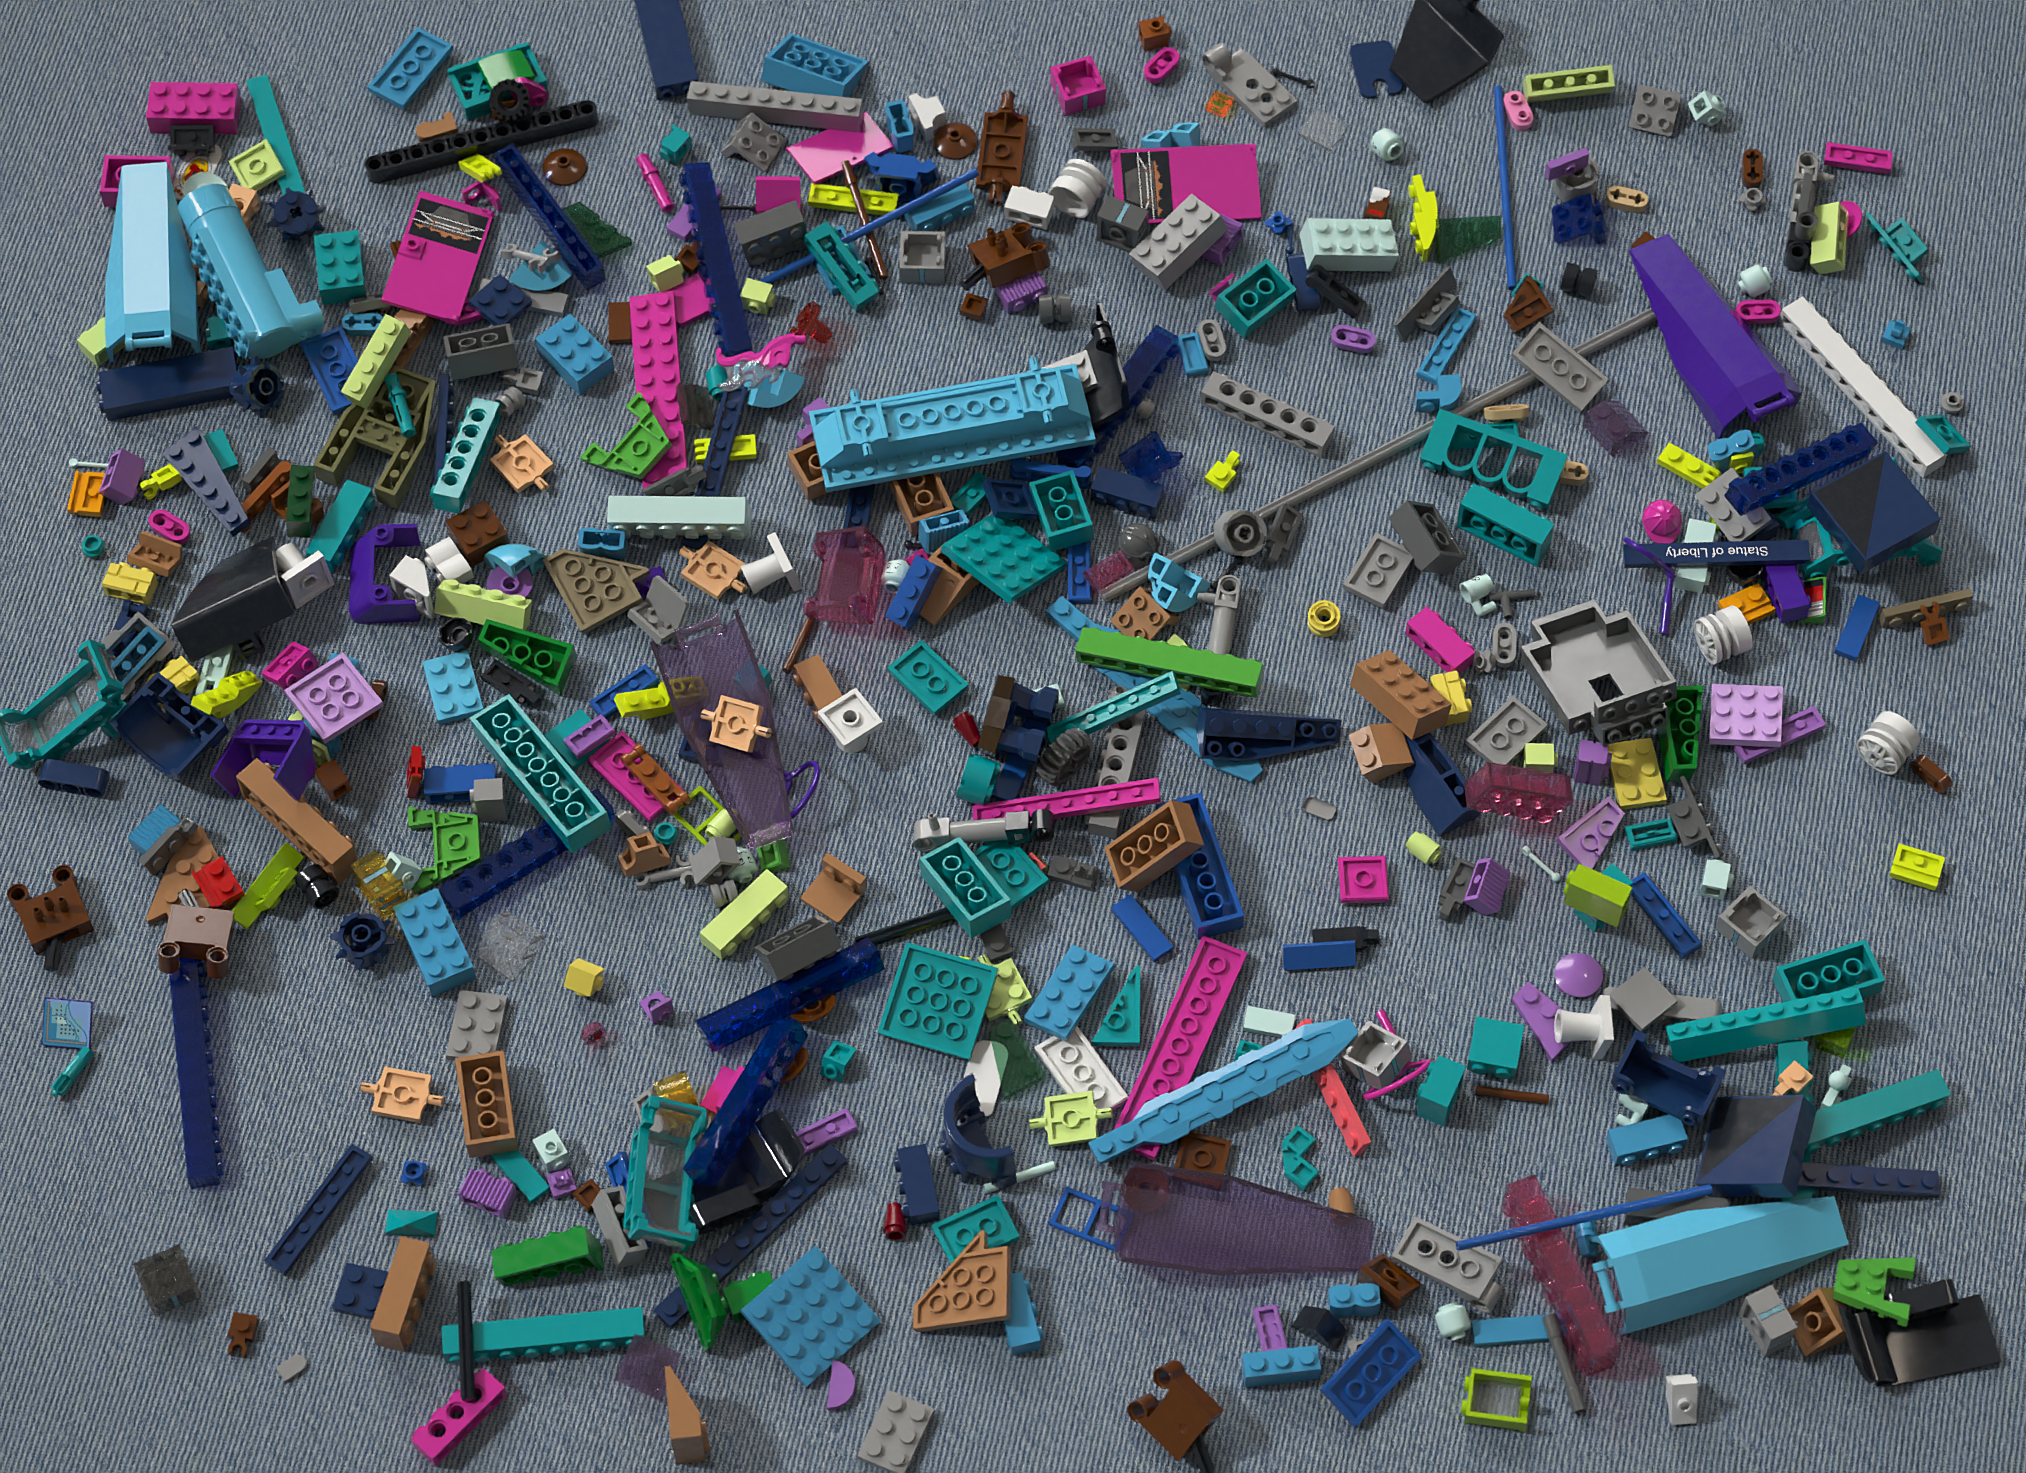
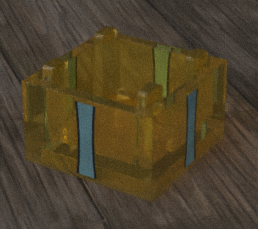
[351,850,407,921]

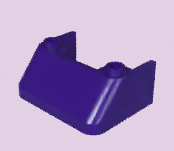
[349,523,421,624]
[210,719,316,801]

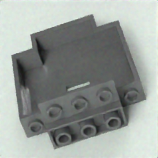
[1521,599,1677,746]

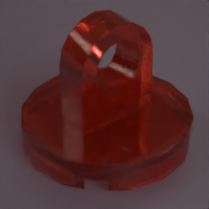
[789,301,833,344]

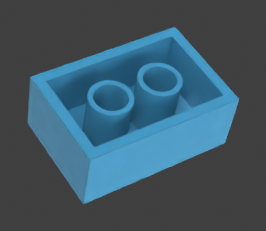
[535,314,615,395]

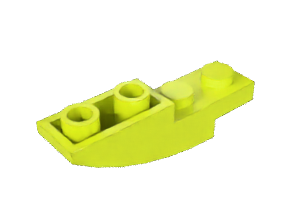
[1408,174,1437,262]
[190,671,263,719]
[614,676,710,720]

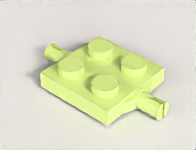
[978,954,1033,1027]
[1029,1091,1113,1147]

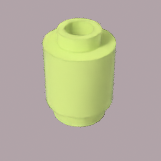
[705,809,740,840]
[1406,831,1442,865]

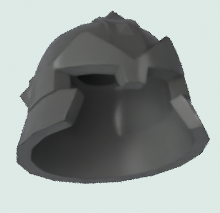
[1114,523,1159,569]

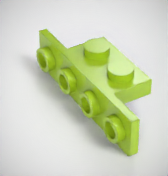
[231,843,304,930]

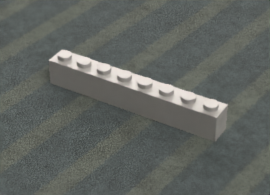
[687,81,864,132]

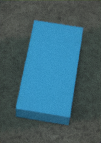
[1176,332,1209,377]

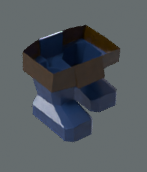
[978,675,1060,766]

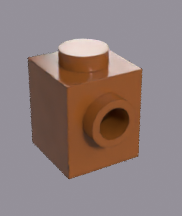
[1138,16,1172,51]
[314,759,352,802]

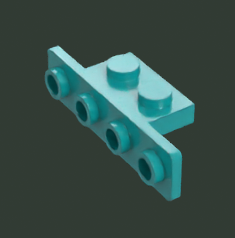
[1865,212,1930,284]

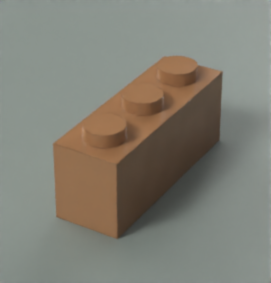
[792,654,842,731]

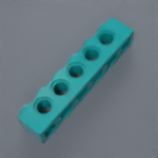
[430,397,501,514]

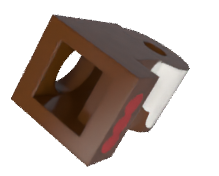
[1364,187,1391,219]

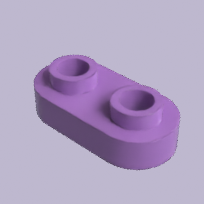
[1331,325,1376,353]

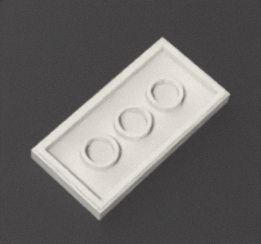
[1035,1026,1129,1111]

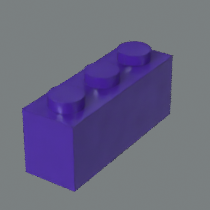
[1761,564,1812,623]

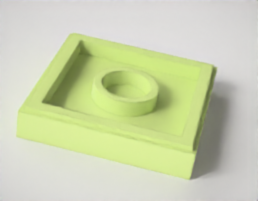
[229,139,286,191]

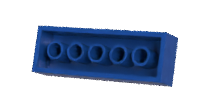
[1155,792,1244,940]

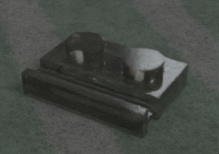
[676,382,714,430]

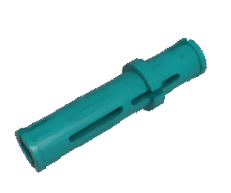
[384,373,416,438]

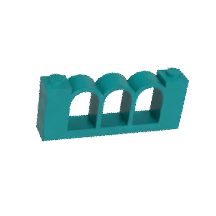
[1420,409,1568,510]

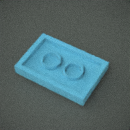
[422,650,483,725]

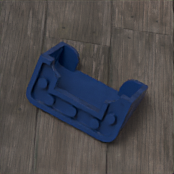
[1611,1030,1726,1126]

